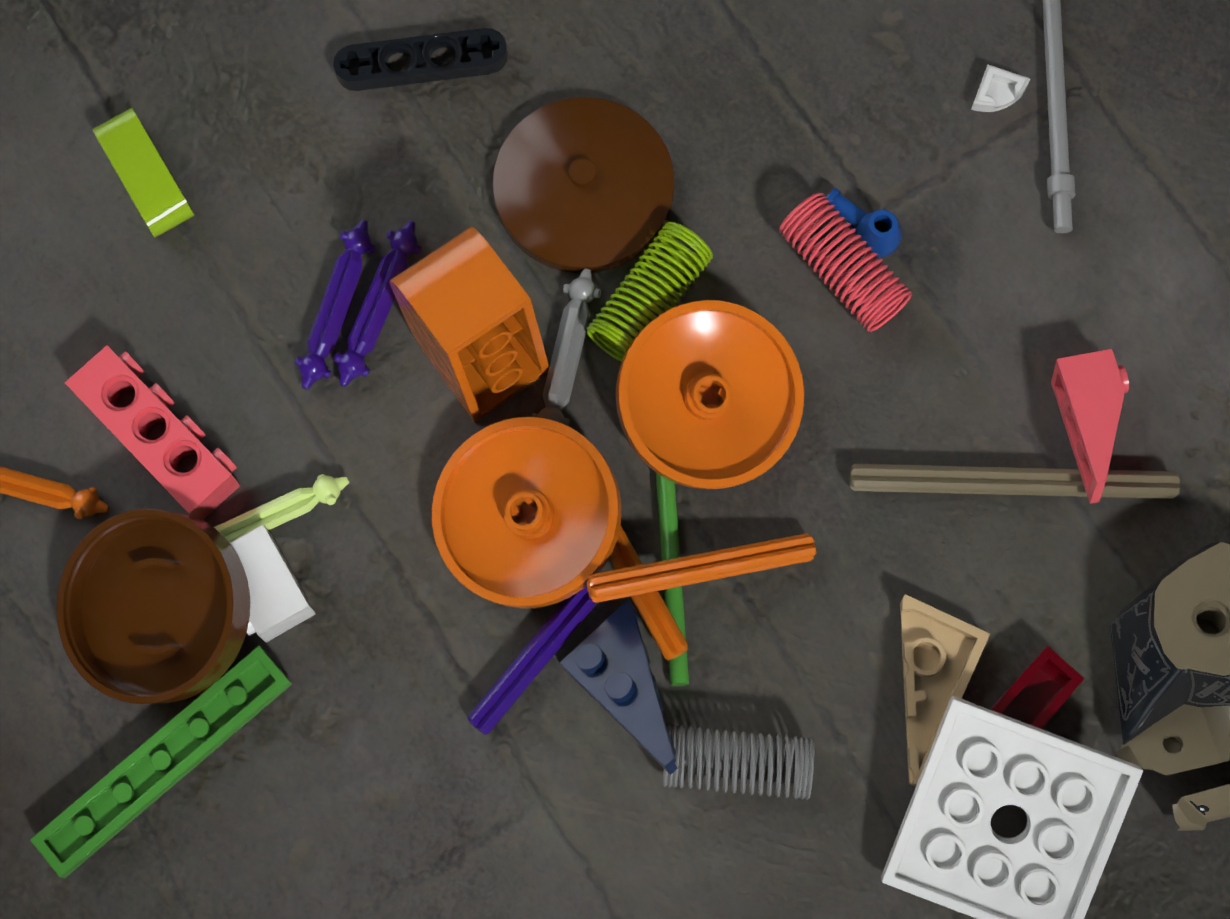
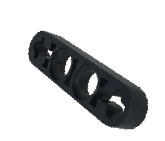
[333,28,508,91]

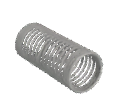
[662,724,815,801]

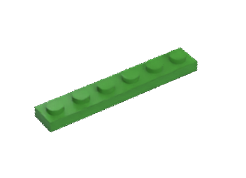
[30,646,292,878]

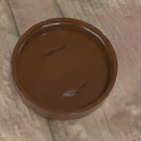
[57,509,250,704]

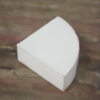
[971,64,1030,112]

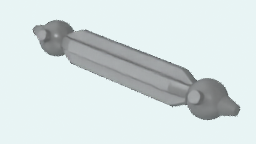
[532,268,601,426]

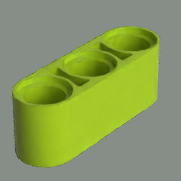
[92,108,195,238]

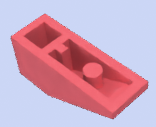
[1051,349,1129,504]

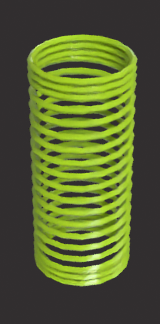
[587,222,713,362]

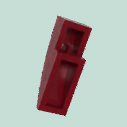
[989,646,1085,729]

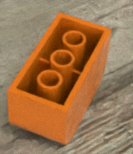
[389,227,549,423]

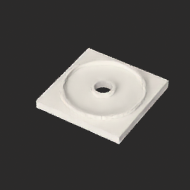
[881,696,1143,919]

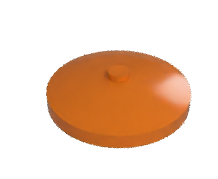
[616,300,804,489]
[432,417,622,608]

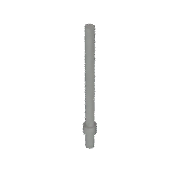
[1042,0,1076,233]

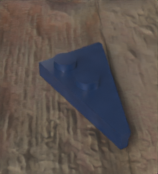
[560,601,677,775]

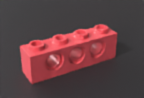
[65,345,240,520]

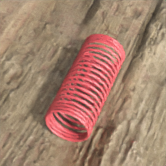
[779,193,912,332]

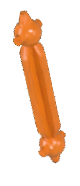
[0,466,110,519]

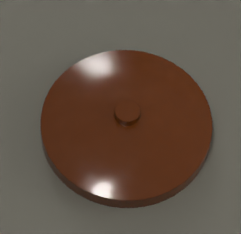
[493,97,674,273]

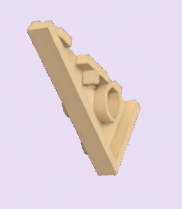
[900,594,990,787]

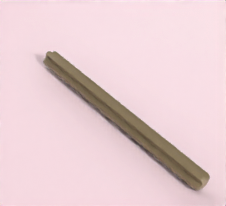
[849,464,1180,499]

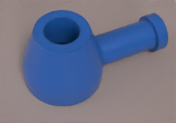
[827,187,902,258]

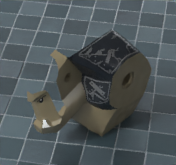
[1110,542,1230,831]

